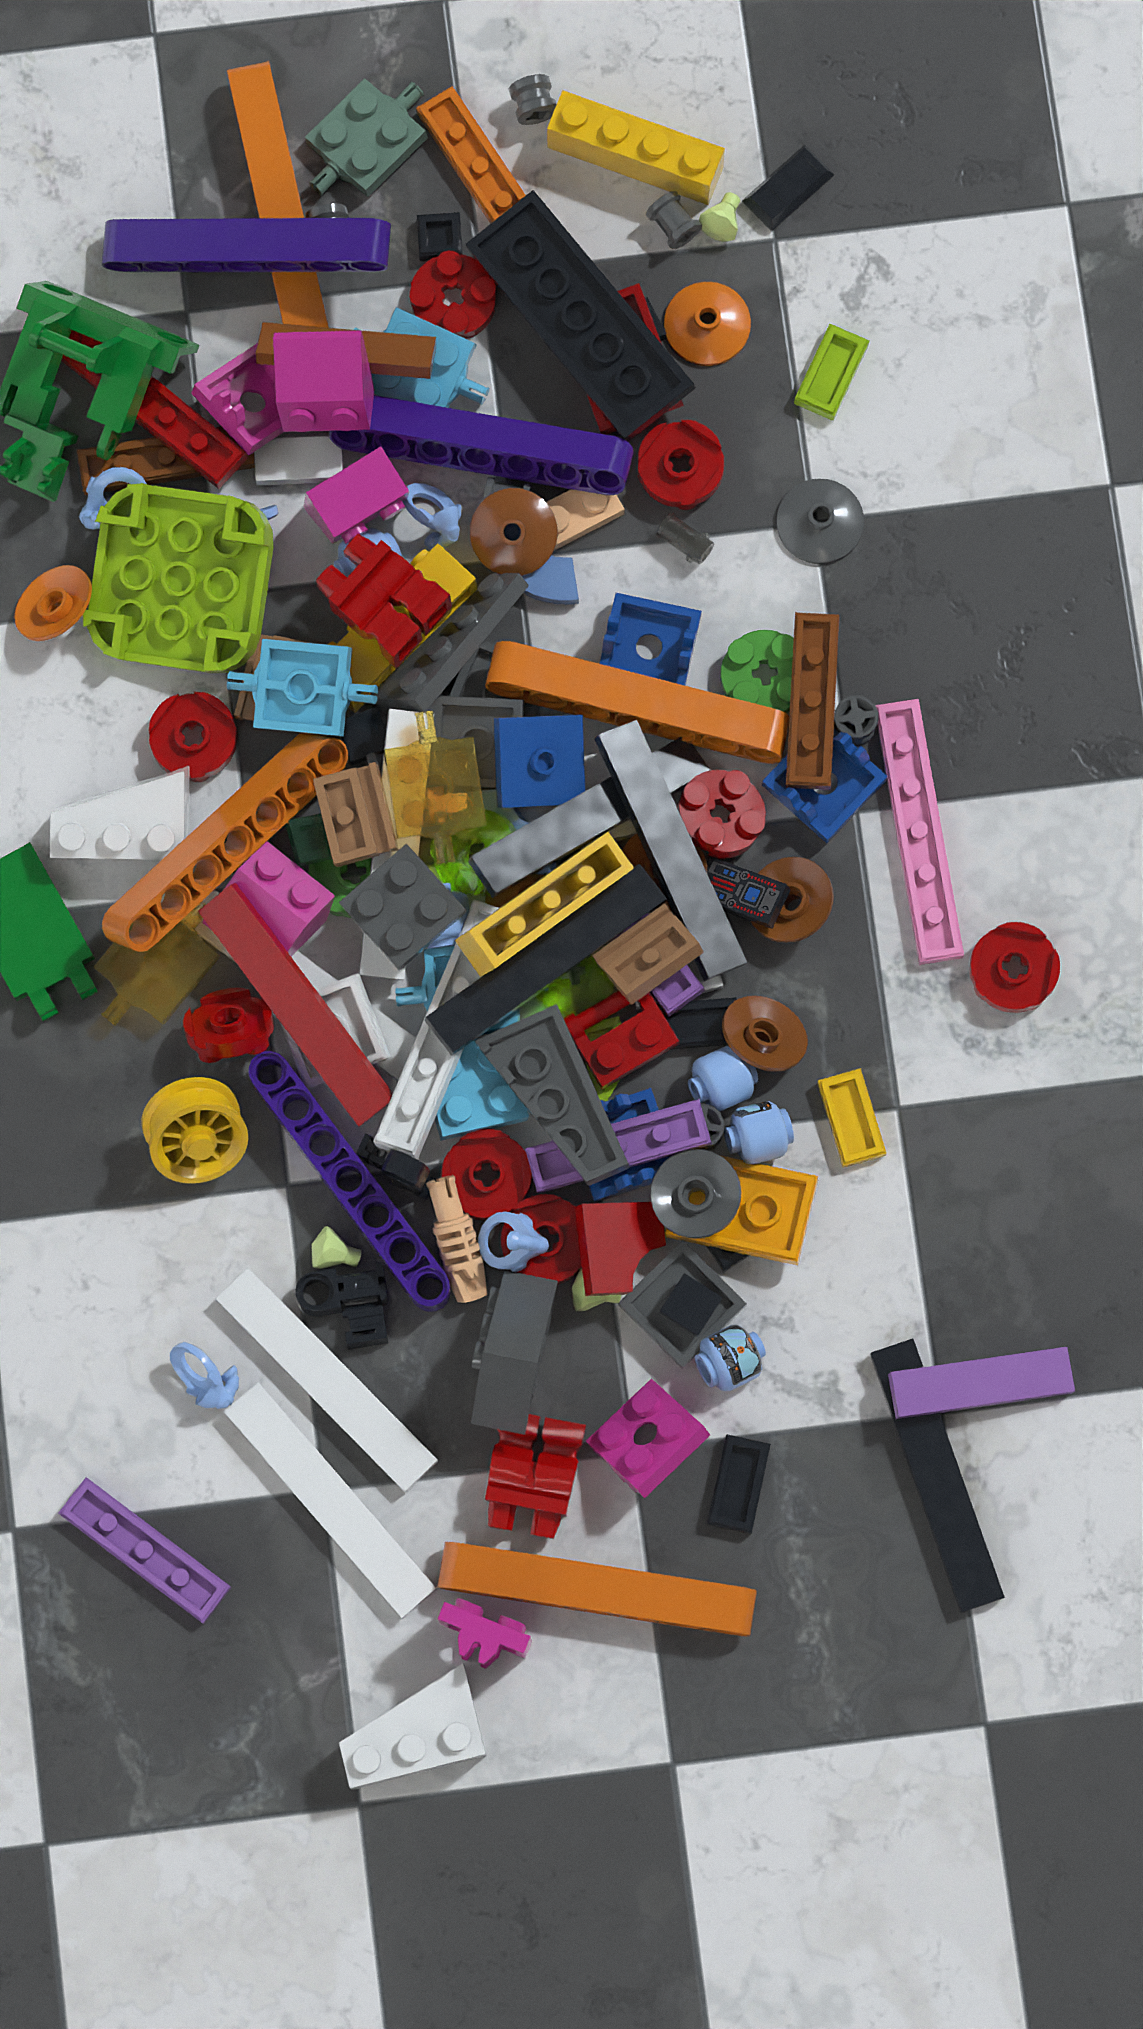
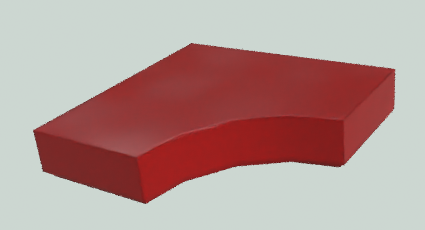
[575,1202,666,1296]

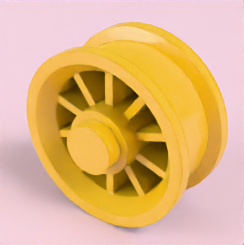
[141,1077,248,1183]

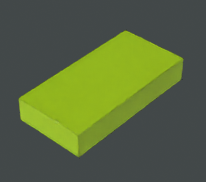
[794,324,870,421]

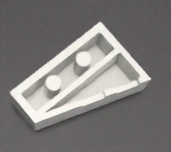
[50,766,189,860]
[339,1663,487,1790]

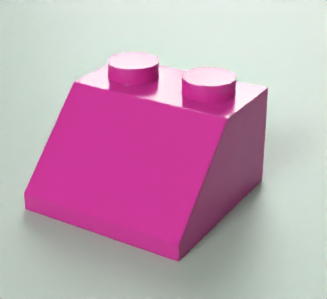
[273,330,375,432]
[303,447,409,544]
[202,841,335,957]

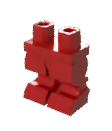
[316,534,452,669]
[485,1414,586,1539]

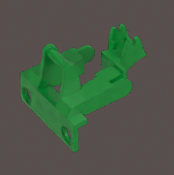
[0,281,200,502]

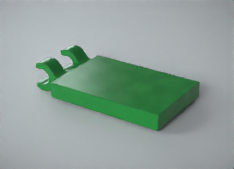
[0,842,98,1022]

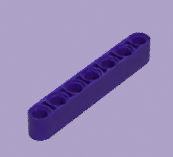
[102,218,391,272]
[329,395,634,495]
[249,1051,451,1312]

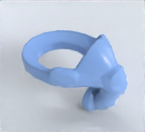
[79,467,147,530]
[402,483,461,549]
[478,1212,549,1272]
[170,1342,239,1409]

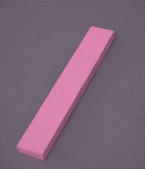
[875,699,964,965]

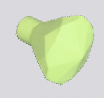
[699,192,740,242]
[312,1226,361,1269]
[572,1268,621,1311]

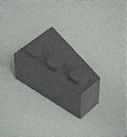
[471,1270,558,1435]

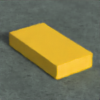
[817,1068,887,1168]

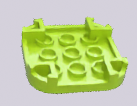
[83,483,274,673]

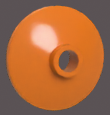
[664,282,751,366]
[15,565,92,641]

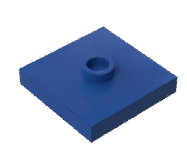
[494,715,585,808]

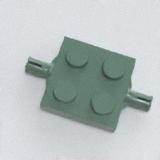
[305,78,428,197]

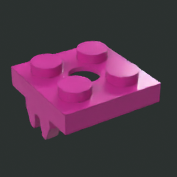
[191,343,283,455]
[586,1378,710,1499]
[437,1598,532,1669]

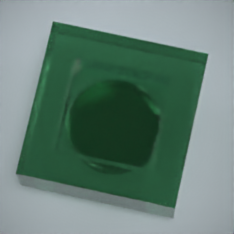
[286,813,332,867]

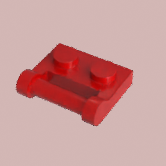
[563,990,679,1090]

